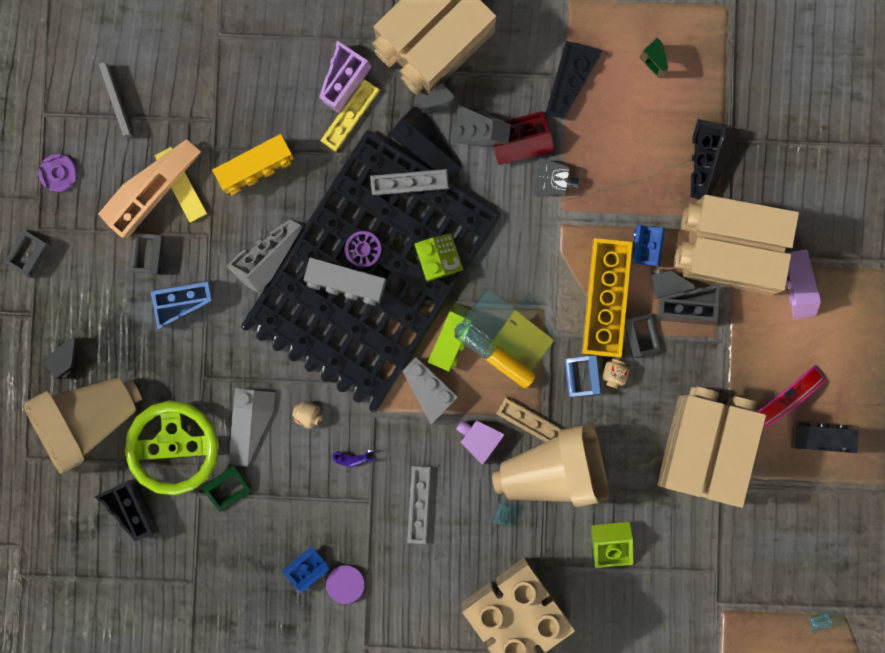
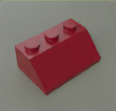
[492,111,554,165]

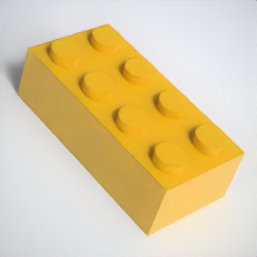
[212,134,295,195]

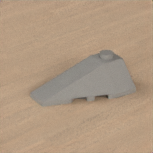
[229,388,276,467]

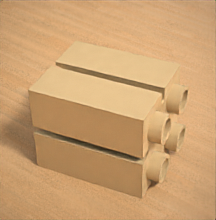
[372,0,496,95]
[674,195,799,295]
[656,387,766,508]
[462,558,575,653]

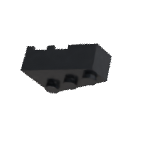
[791,422,858,454]
[95,479,159,542]

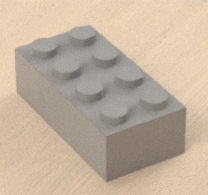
[303,258,387,306]

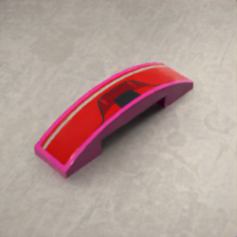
[756,366,827,428]

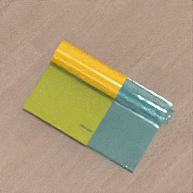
[454,288,554,388]

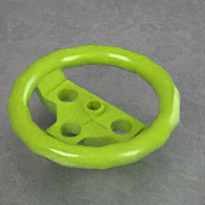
[124,401,219,496]

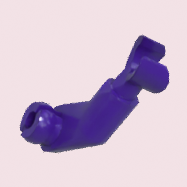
[332,450,376,468]

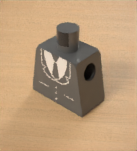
[534,158,579,197]

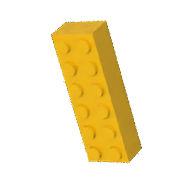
[581,238,633,358]

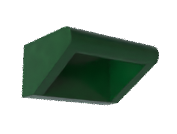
[640,38,668,78]
[202,466,252,512]

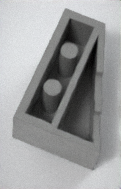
[403,357,457,425]

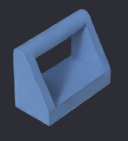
[565,355,600,397]

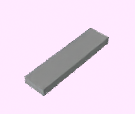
[99,62,133,139]
[370,169,449,196]
[407,466,431,544]

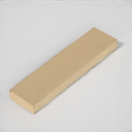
[496,397,562,442]

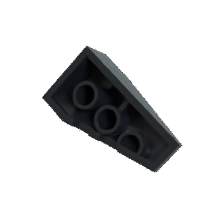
[390,107,462,182]
[690,119,740,200]

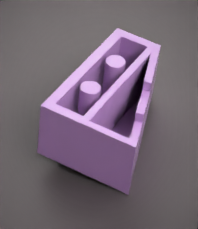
[319,41,372,113]
[786,249,821,320]

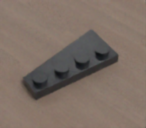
[545,41,603,120]

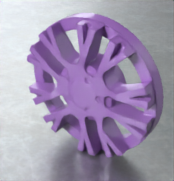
[345,231,381,267]

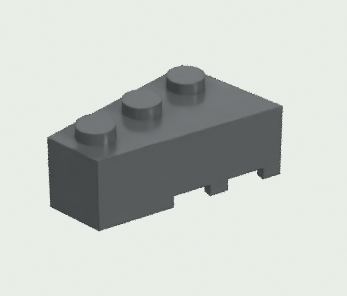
[454,104,511,146]
[657,284,720,326]

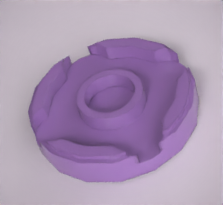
[38,154,78,192]
[326,565,364,604]

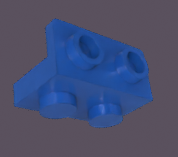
[631,224,665,267]
[282,546,329,593]

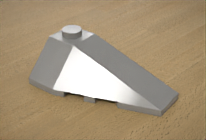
[227,219,302,293]

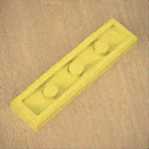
[320,79,380,152]
[155,147,207,223]

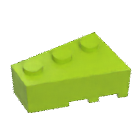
[428,302,476,372]

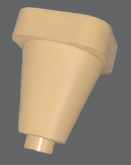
[24,378,142,474]
[492,424,609,508]

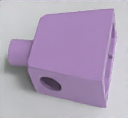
[456,420,504,464]

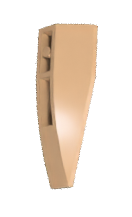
[98,139,201,239]

